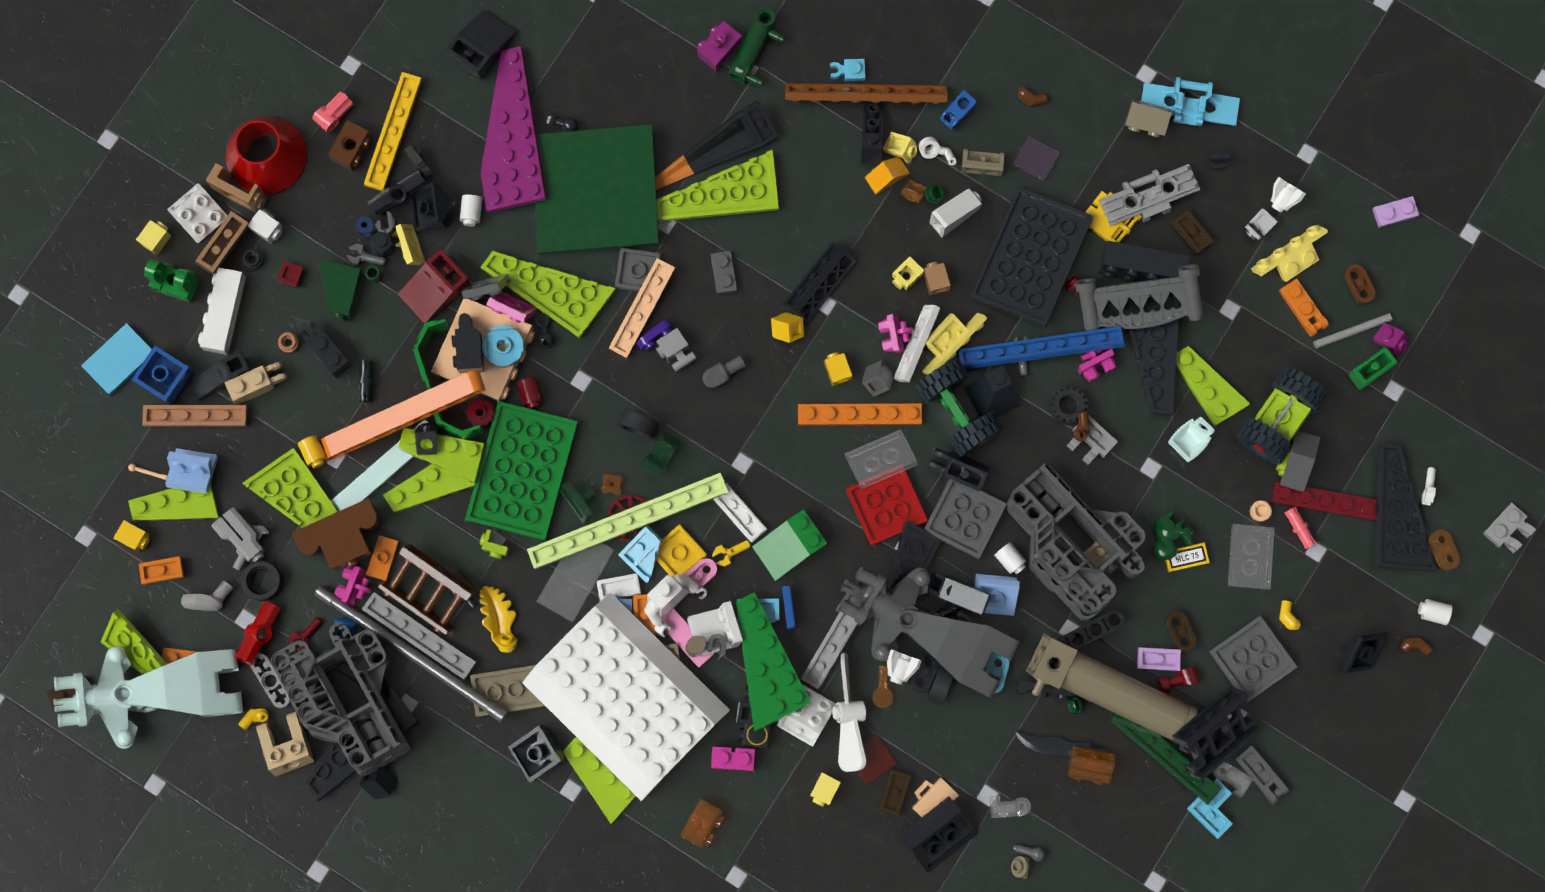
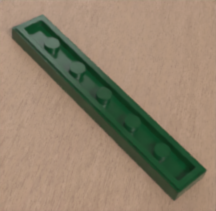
[1110,714,1221,805]

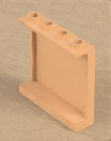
[431,299,535,402]

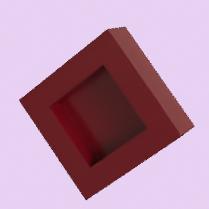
[277,261,304,288]

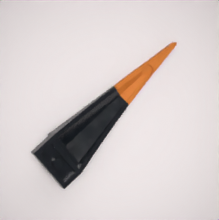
[656,100,779,190]

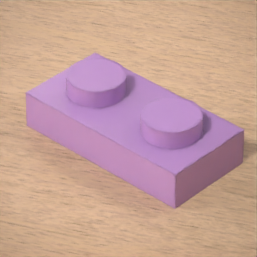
[1372,196,1419,228]
[1137,647,1181,671]

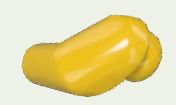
[1279,601,1300,630]
[238,708,269,730]

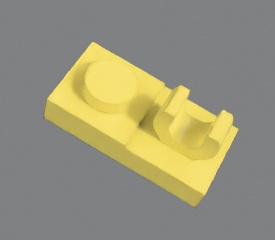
[392,224,425,265]

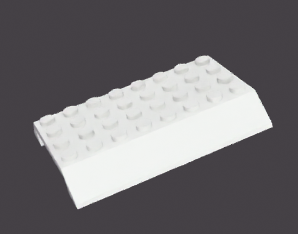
[522,593,730,801]

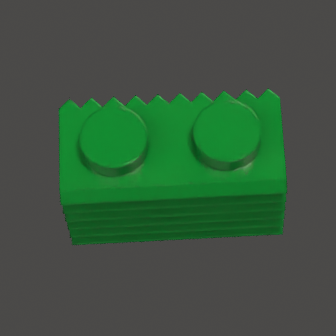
[1348,347,1397,390]

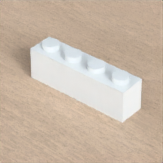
[198,268,246,355]

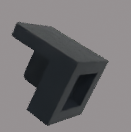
[359,766,396,799]

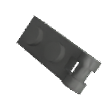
[1235,745,1289,805]

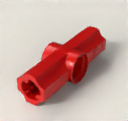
[235,601,281,665]

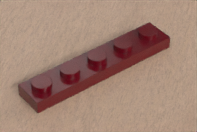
[1271,482,1376,521]

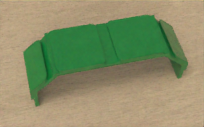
[413,319,484,441]

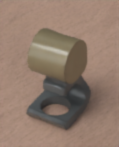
[685,634,726,661]

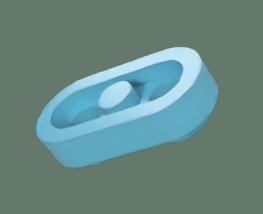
[985,653,1009,694]

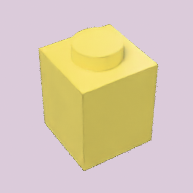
[136,220,171,255]
[810,773,841,807]

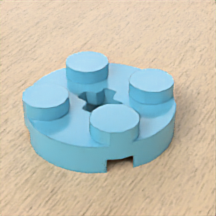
[482,325,524,367]

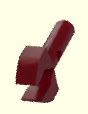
[289,618,322,652]

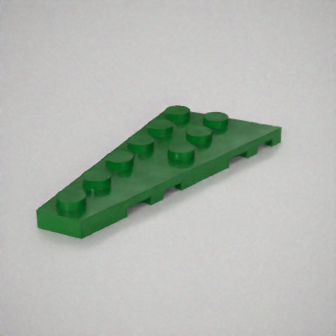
[736,592,811,733]

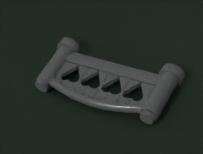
[1075,264,1203,331]

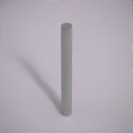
[1313,313,1392,349]

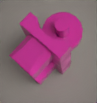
[878,314,914,354]
[1077,349,1116,382]
[335,566,372,606]

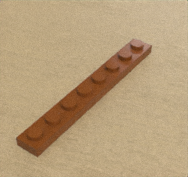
[785,83,947,104]

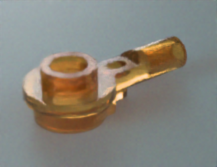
[872,666,893,708]

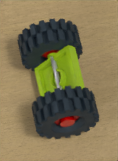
[1236,366,1327,465]

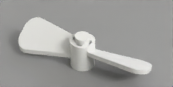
[832,653,866,772]

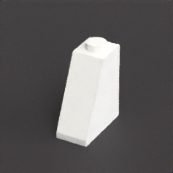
[930,188,982,238]

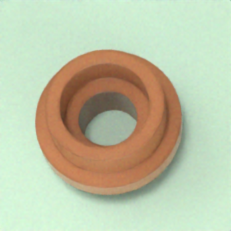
[278,332,299,353]

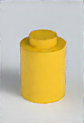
[298,435,327,468]

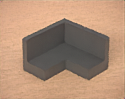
[1280,431,1320,492]

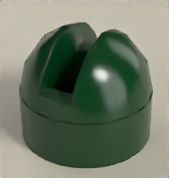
[1067,697,1085,714]

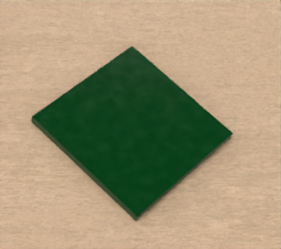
[535,124,659,254]

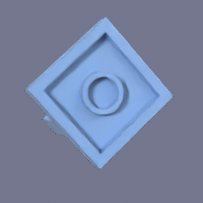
[165,448,218,494]
[975,574,1019,616]

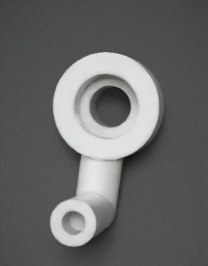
[919,137,956,165]

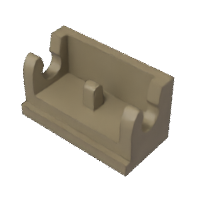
[961,149,1004,176]

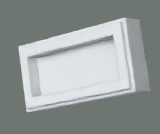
[597,573,641,601]

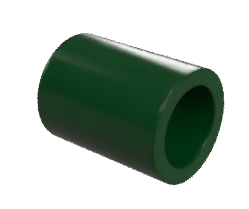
[365,266,382,284]

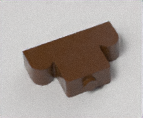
[292,498,380,571]

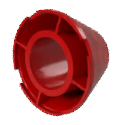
[226,116,307,195]

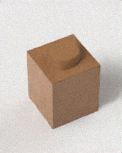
[923,262,950,295]

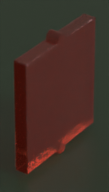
[854,735,897,785]

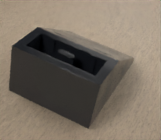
[445,10,516,80]

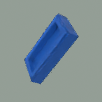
[782,586,795,630]

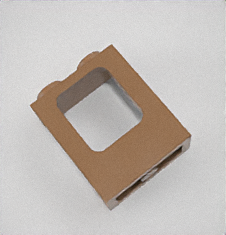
[205,163,266,213]

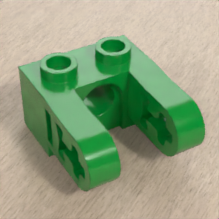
[144,259,199,303]

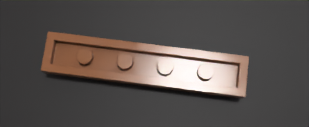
[142,405,248,427]

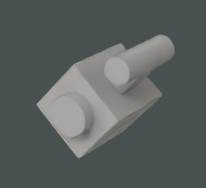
[656,328,696,372]

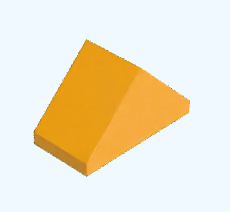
[865,157,910,195]

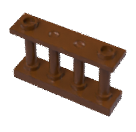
[378,544,478,635]

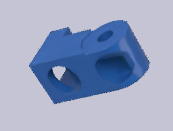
[939,90,977,130]

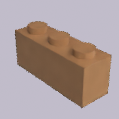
[196,211,249,275]

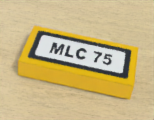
[1165,543,1210,573]

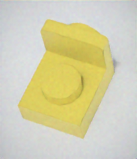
[883,132,918,163]

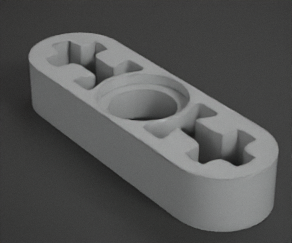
[250,653,291,708]

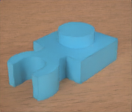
[830,59,865,81]

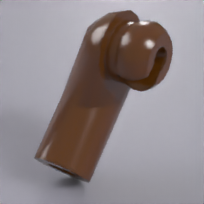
[1018,87,1047,106]

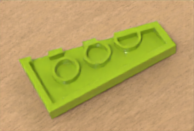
[1176,346,1250,426]
[101,609,167,675]

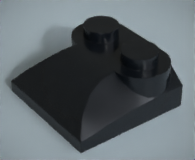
[508,724,564,783]

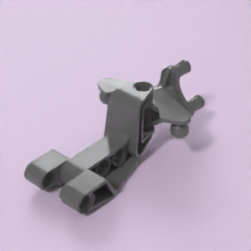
[838,567,1021,698]

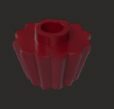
[466,399,494,427]

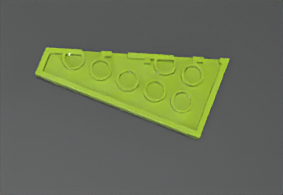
[657,149,779,222]
[481,251,616,339]
[242,448,338,528]

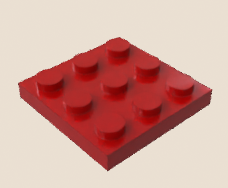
[846,465,928,546]

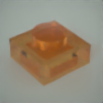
[901,179,926,203]

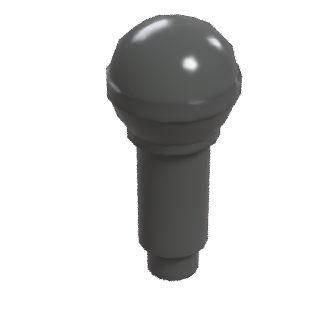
[1013,844,1045,861]

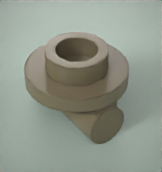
[1011,856,1030,879]

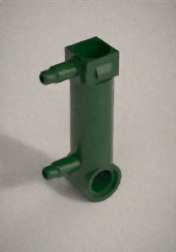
[729,7,786,86]

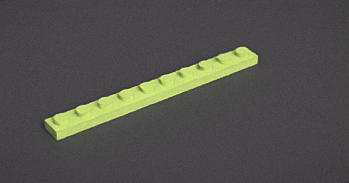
[527,473,728,569]

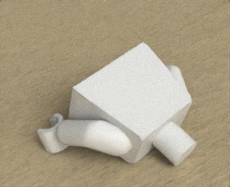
[645,573,707,637]

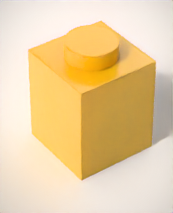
[824,352,852,386]
[114,520,150,552]

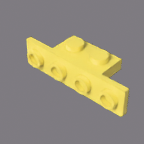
[1251,225,1328,282]
[922,313,987,375]

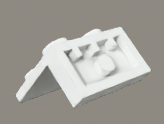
[167,183,227,243]
[687,601,743,657]
[777,685,836,747]

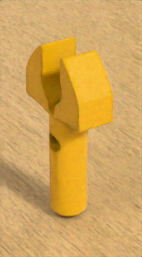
[712,540,750,567]

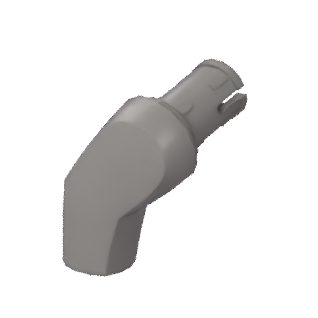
[181,580,233,611]

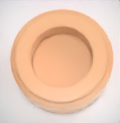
[1250,501,1272,522]

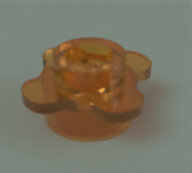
[601,473,623,495]

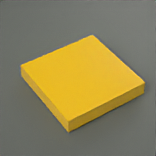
[656,524,707,576]

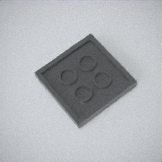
[924,479,1007,560]
[1209,616,1297,703]

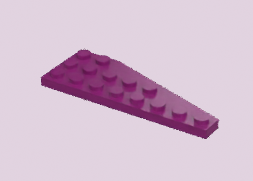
[481,46,547,213]

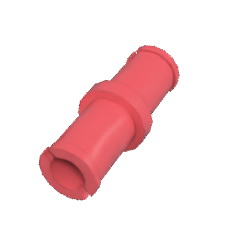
[1284,506,1317,549]

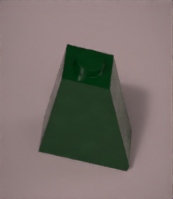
[319,260,363,321]

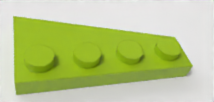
[399,428,485,484]
[383,464,475,513]
[128,483,220,521]
[563,737,636,824]

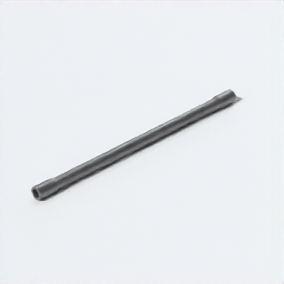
[315,585,508,722]

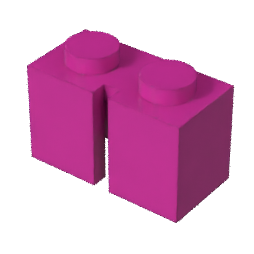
[711,747,755,771]

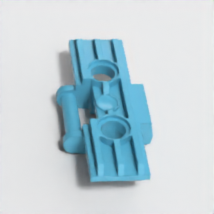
[1141,77,1240,126]

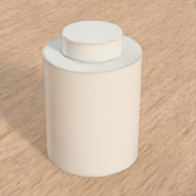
[460,195,482,227]
[994,542,1026,575]
[1418,599,1452,625]

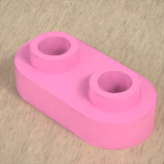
[685,559,717,594]

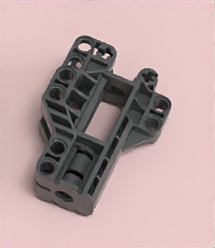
[1006,462,1146,621]
[271,623,410,776]

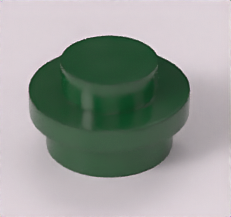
[925,184,944,204]

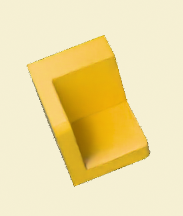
[771,312,804,343]

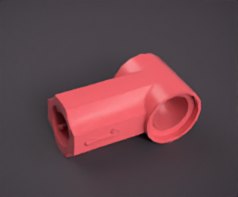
[312,91,354,133]

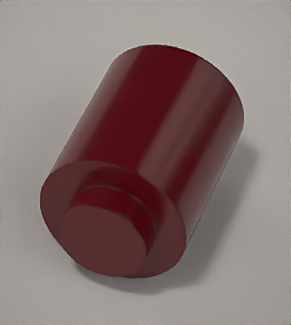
[517,377,543,409]

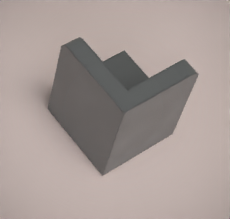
[862,360,894,397]

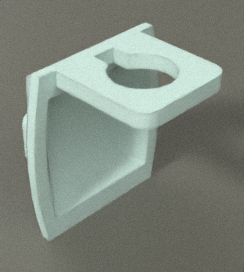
[1168,417,1215,462]

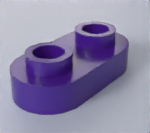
[636,319,673,351]

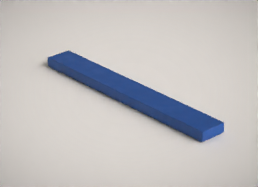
[958,326,1125,370]

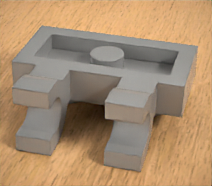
[1067,415,1118,465]
[1483,503,1536,553]

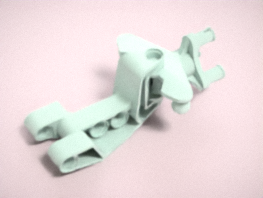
[54,646,243,749]

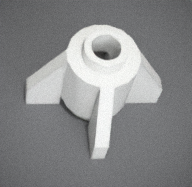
[1270,177,1306,213]
[887,650,922,685]

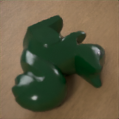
[1154,510,1194,560]

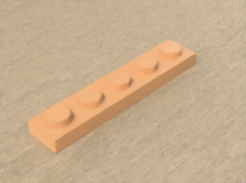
[609,258,675,358]

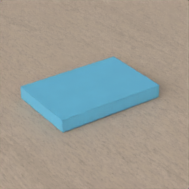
[81,323,152,396]

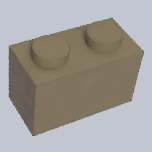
[1125,99,1172,137]

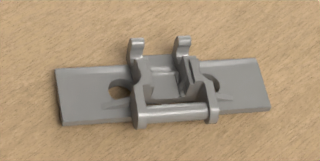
[1099,164,1200,226]

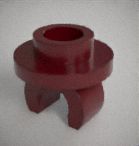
[1066,276,1084,296]

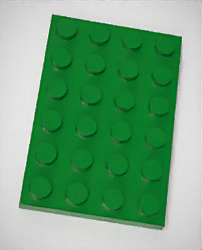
[465,401,578,541]

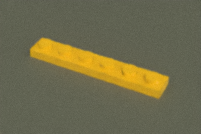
[364,72,422,191]

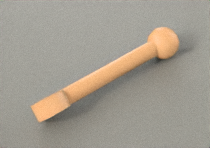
[128,464,167,480]

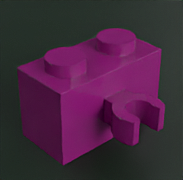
[697,21,742,71]

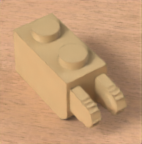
[224,362,287,405]

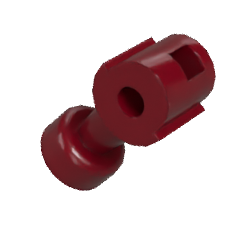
[1158,666,1200,693]

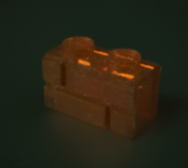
[1068,746,1115,785]
[680,799,724,848]

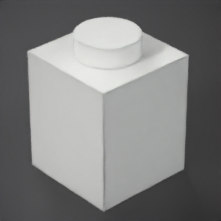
[247,209,283,244]

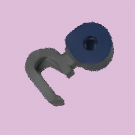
[355,211,396,238]

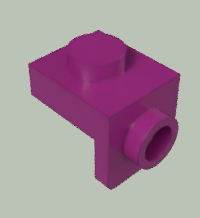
[1373,323,1409,357]

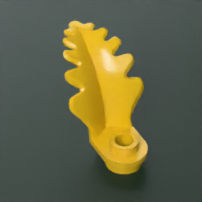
[479,586,517,652]

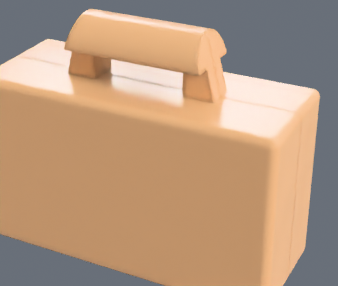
[912,778,959,817]

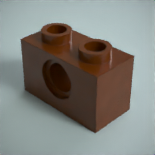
[328,120,372,171]

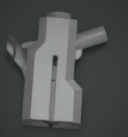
[211,507,271,571]

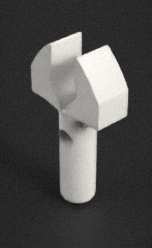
[1421,467,1436,506]

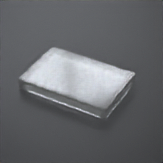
[844,429,918,489]
[1228,524,1274,590]

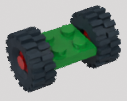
[915,358,1004,457]

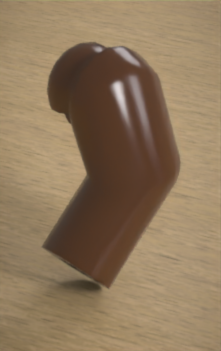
[1074,411,1090,441]
[1400,636,1433,656]

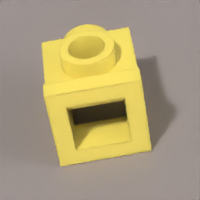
[892,256,924,291]

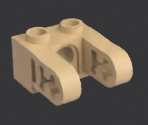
[256,711,315,777]

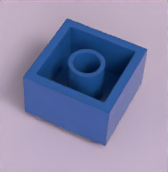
[131,346,194,405]

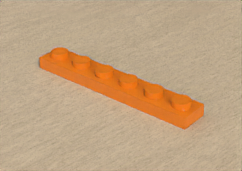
[798,404,922,426]

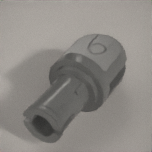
[702,355,746,388]

